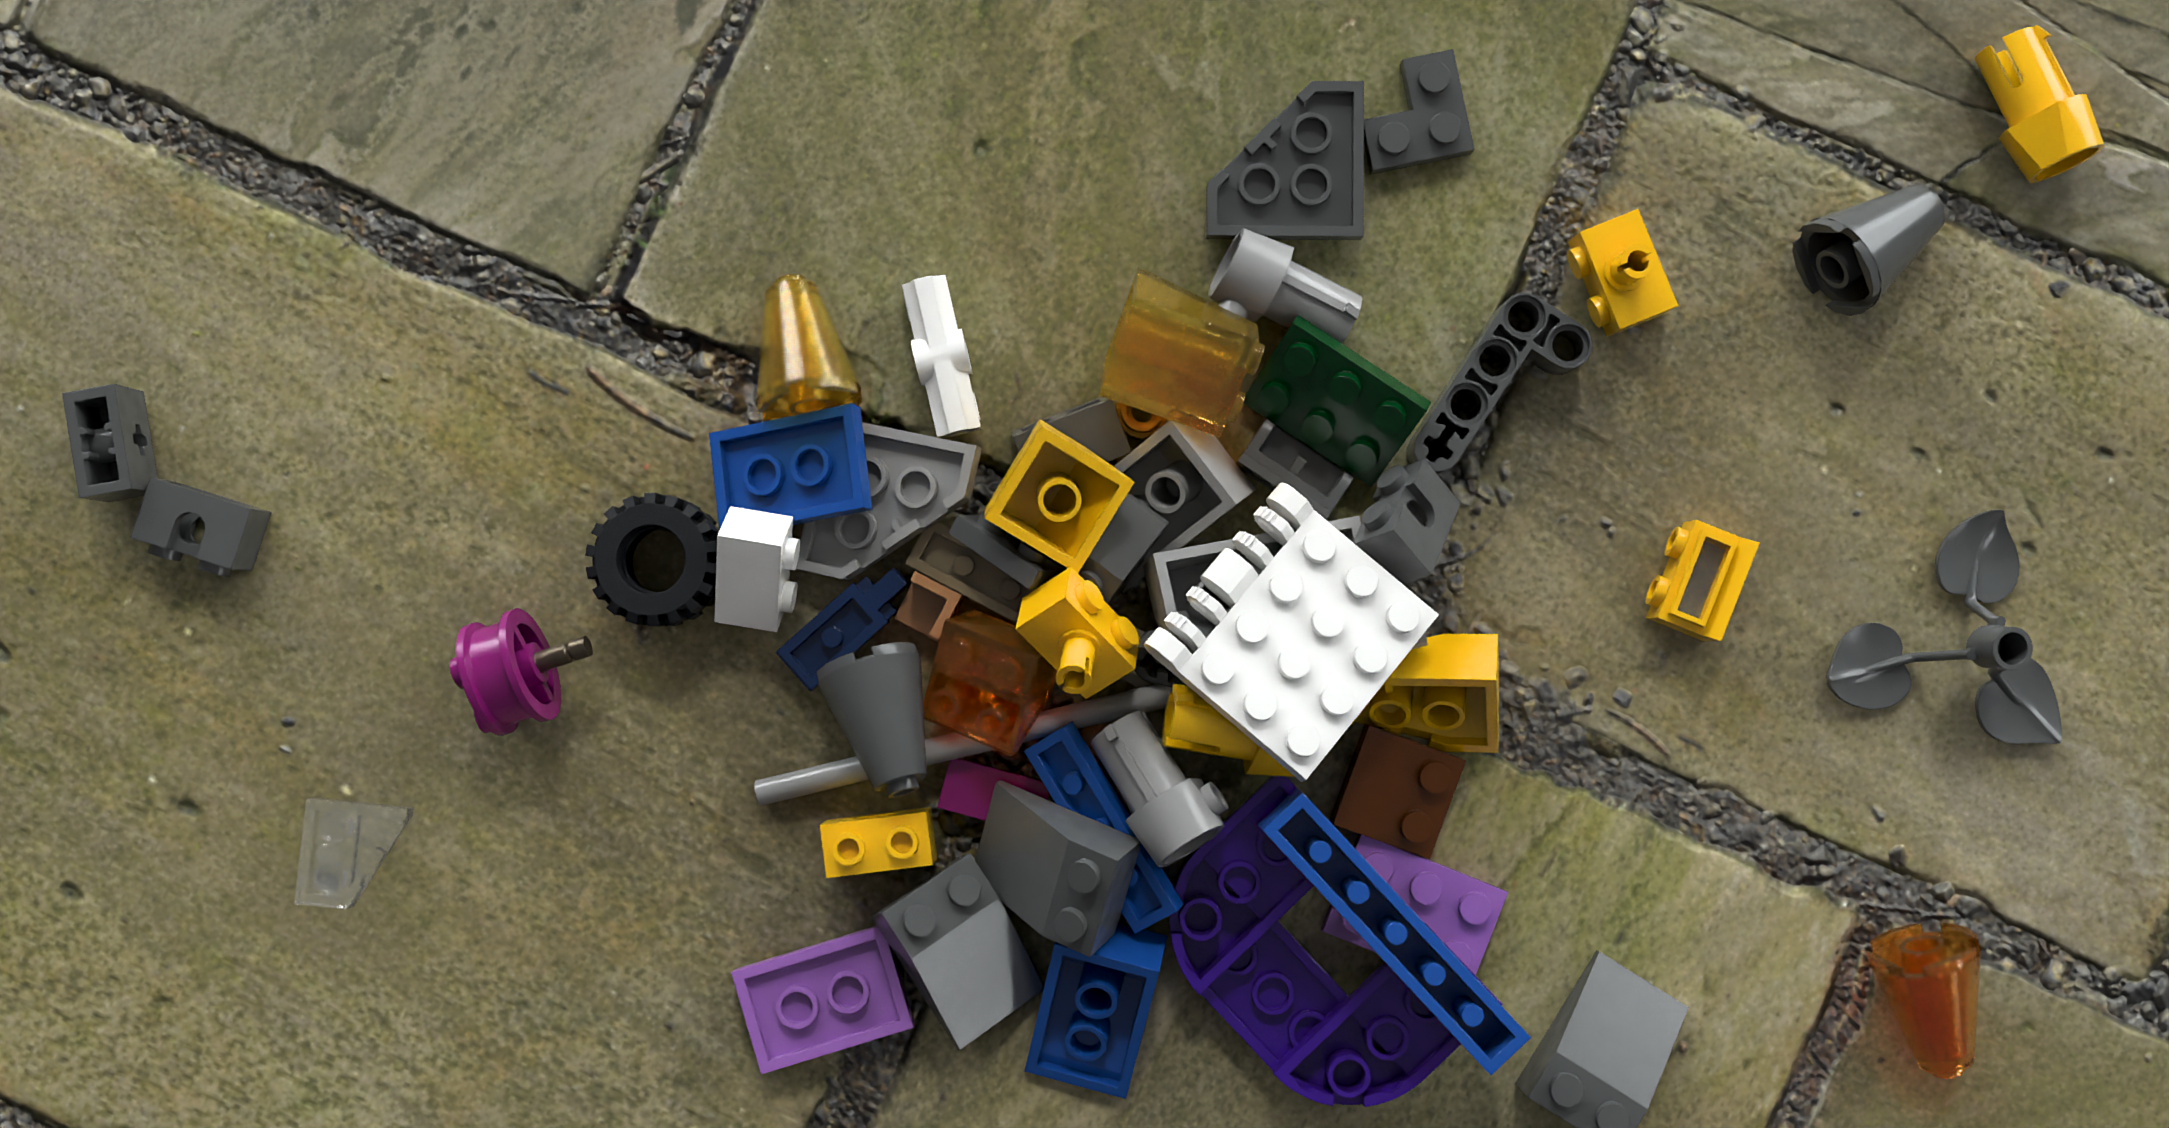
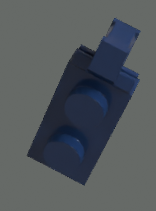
[775,568,910,692]

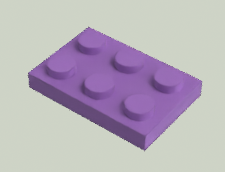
[1321,833,1508,976]
[731,926,915,1074]

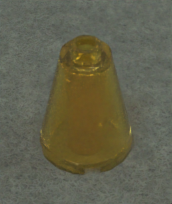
[756,274,862,421]

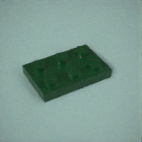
[1241,315,1431,487]

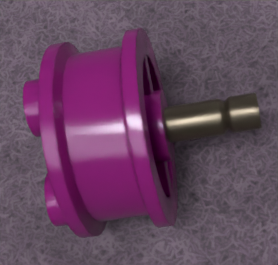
[449,608,593,736]

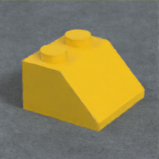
[984,419,1135,573]

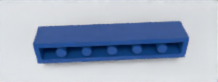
[1258,788,1531,1075]

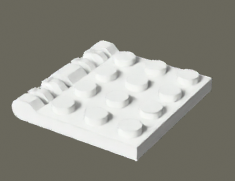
[1144,483,1439,782]

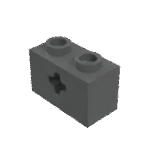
[62,384,158,502]

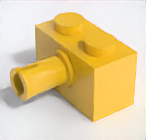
[1567,209,1679,337]
[1015,566,1140,699]

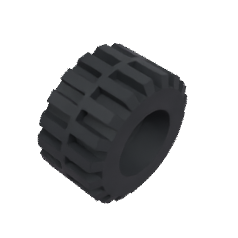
[585,493,719,627]

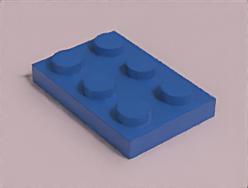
[709,403,872,530]

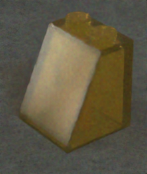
[1099,268,1265,437]

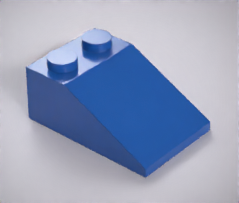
[1024,923,1167,1099]

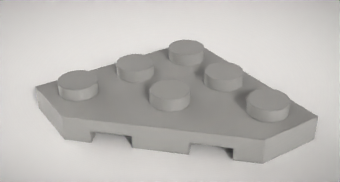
[796,422,982,581]

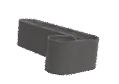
[1407,293,1592,474]

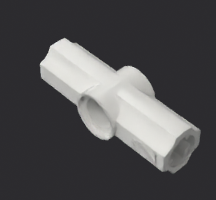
[902,275,982,438]

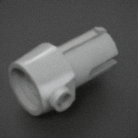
[1208,228,1363,343]
[1090,711,1228,867]

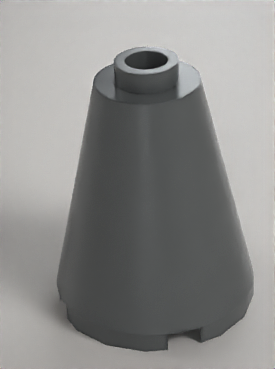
[1792,185,1945,316]
[816,642,927,798]

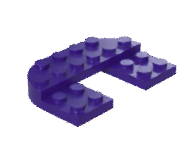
[1169,776,1503,1107]

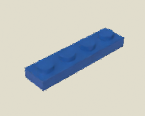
[1024,721,1184,934]

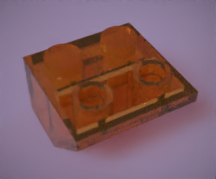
[923,609,1057,756]

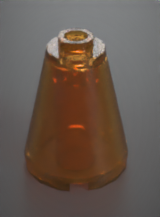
[1867,923,1981,1079]

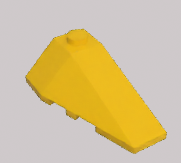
[1351,634,1499,753]

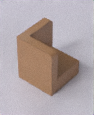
[894,571,965,642]

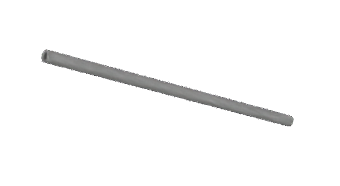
[754,633,1428,806]

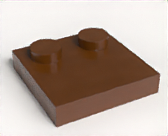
[1329,723,1466,859]

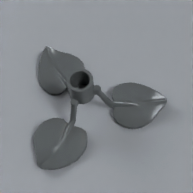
[1826,510,2062,744]

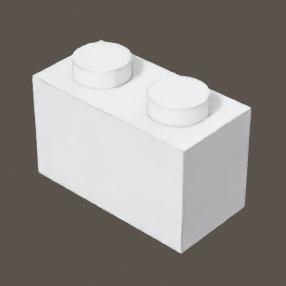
[714,506,800,632]

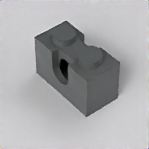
[1353,459,1461,584]
[130,477,272,577]

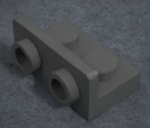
[949,511,1067,589]

